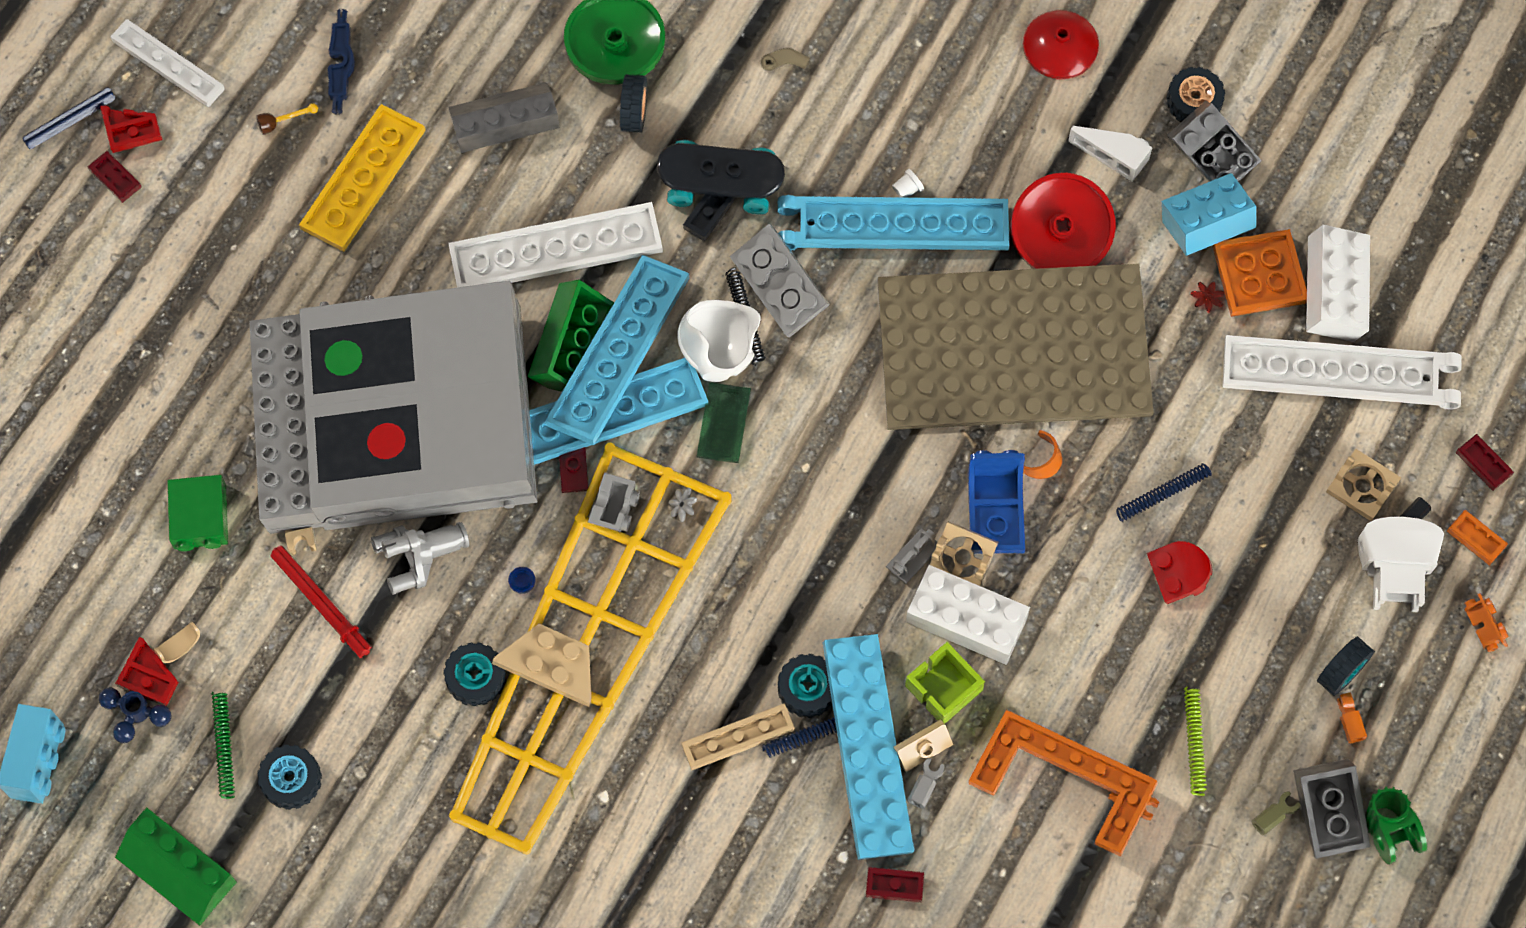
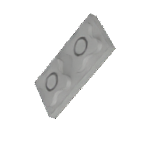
[730,224,830,338]

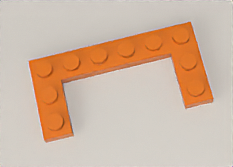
[969,710,1158,857]

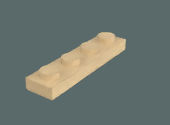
[681,703,795,771]

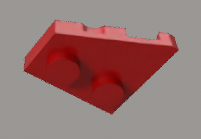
[101,106,163,153]
[115,637,179,706]

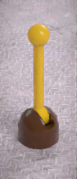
[256,103,318,135]

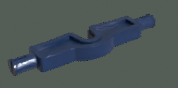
[328,9,355,114]

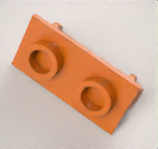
[1464,593,1509,652]

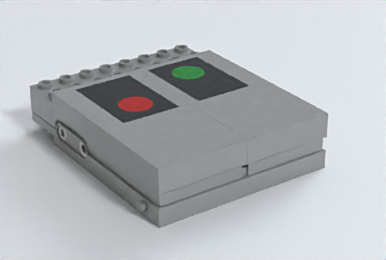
[249,280,537,534]

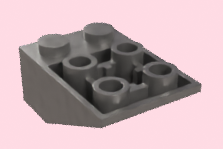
[1167,101,1261,182]

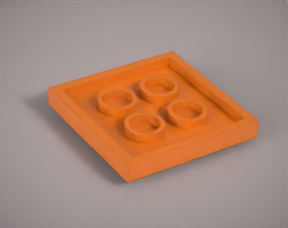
[1212,229,1307,317]

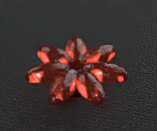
[1190,281,1225,313]

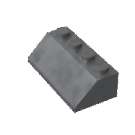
[448,82,560,153]

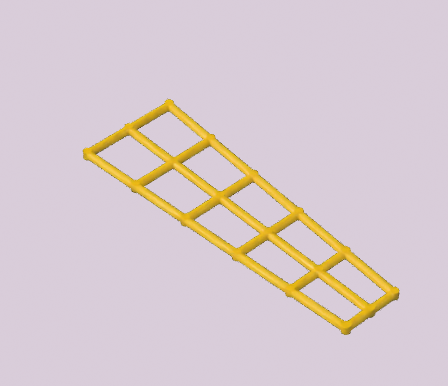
[449,443,732,855]

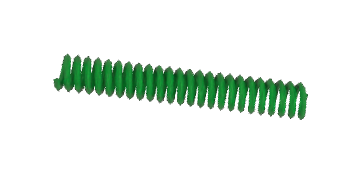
[211,692,235,799]

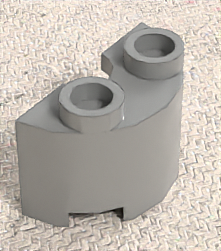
[588,473,640,532]

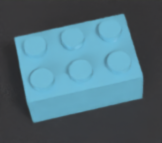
[1161,173,1256,256]
[0,704,65,804]

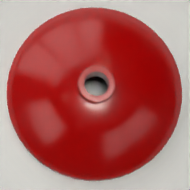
[1023,10,1099,79]

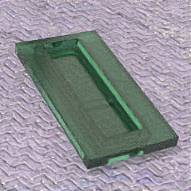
[697,382,751,463]

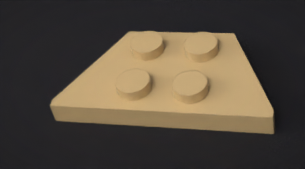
[492,624,591,707]

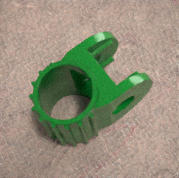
[1365,786,1427,864]

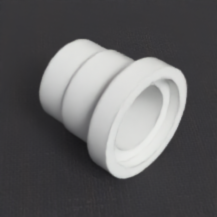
[892,169,924,198]

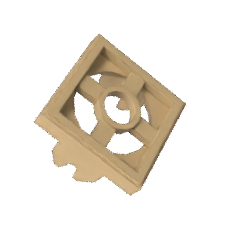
[1326,449,1402,521]
[930,521,999,586]

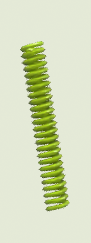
[1184,686,1207,796]

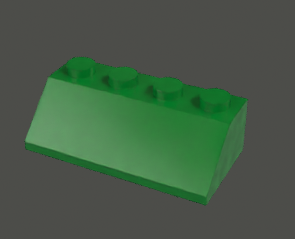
[528,279,614,392]
[115,807,237,926]

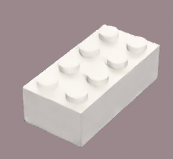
[1306,224,1370,342]
[906,565,1030,665]

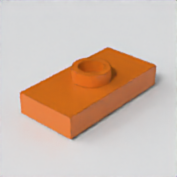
[1447,510,1508,566]

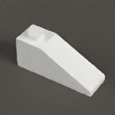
[1069,126,1152,182]

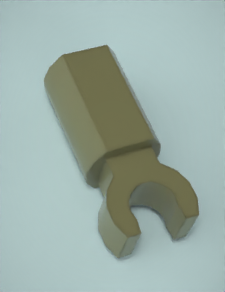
[1252,791,1301,835]

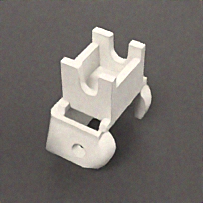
[1358,517,1444,613]

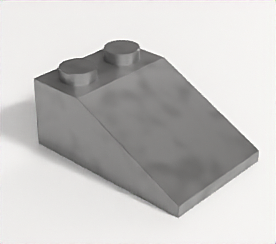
[1293,759,1371,858]

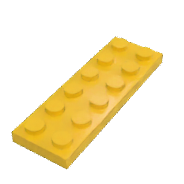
[299,104,426,252]

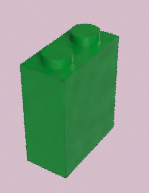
[167,475,228,551]

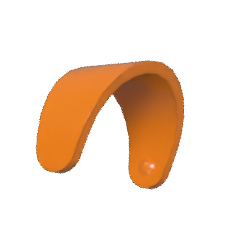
[1023,430,1062,479]

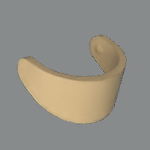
[153,622,200,663]

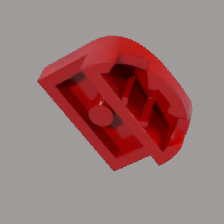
[1147,541,1213,605]

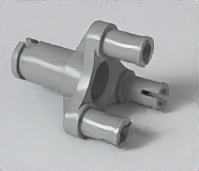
[371,522,469,595]

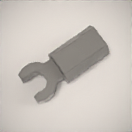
[907,758,944,809]

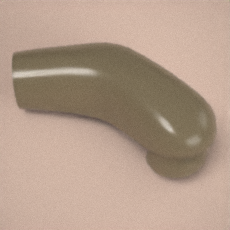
[761,47,810,71]

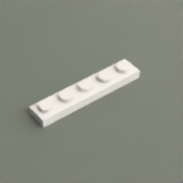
[110,19,225,108]

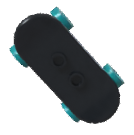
[657,140,785,215]

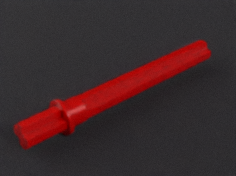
[270,545,372,658]

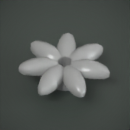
[669,488,697,522]

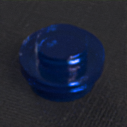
[508,567,536,594]

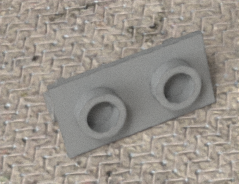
[886,528,937,584]

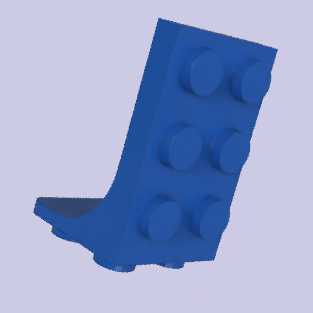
[967,450,1025,554]

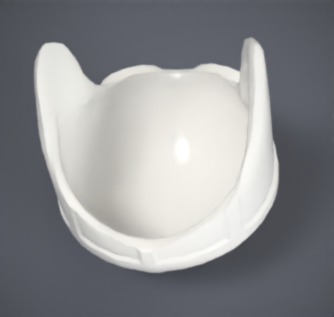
[678,300,761,382]

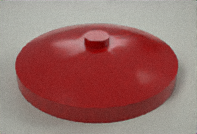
[1010,173,1116,269]

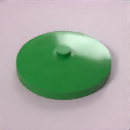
[564,0,666,85]

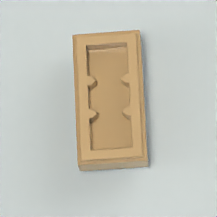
[893,720,953,772]

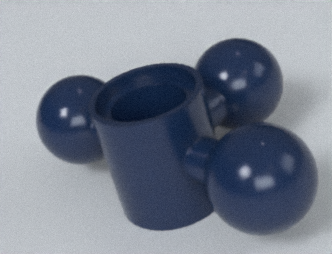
[99,687,172,743]

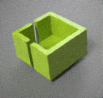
[905,642,985,724]

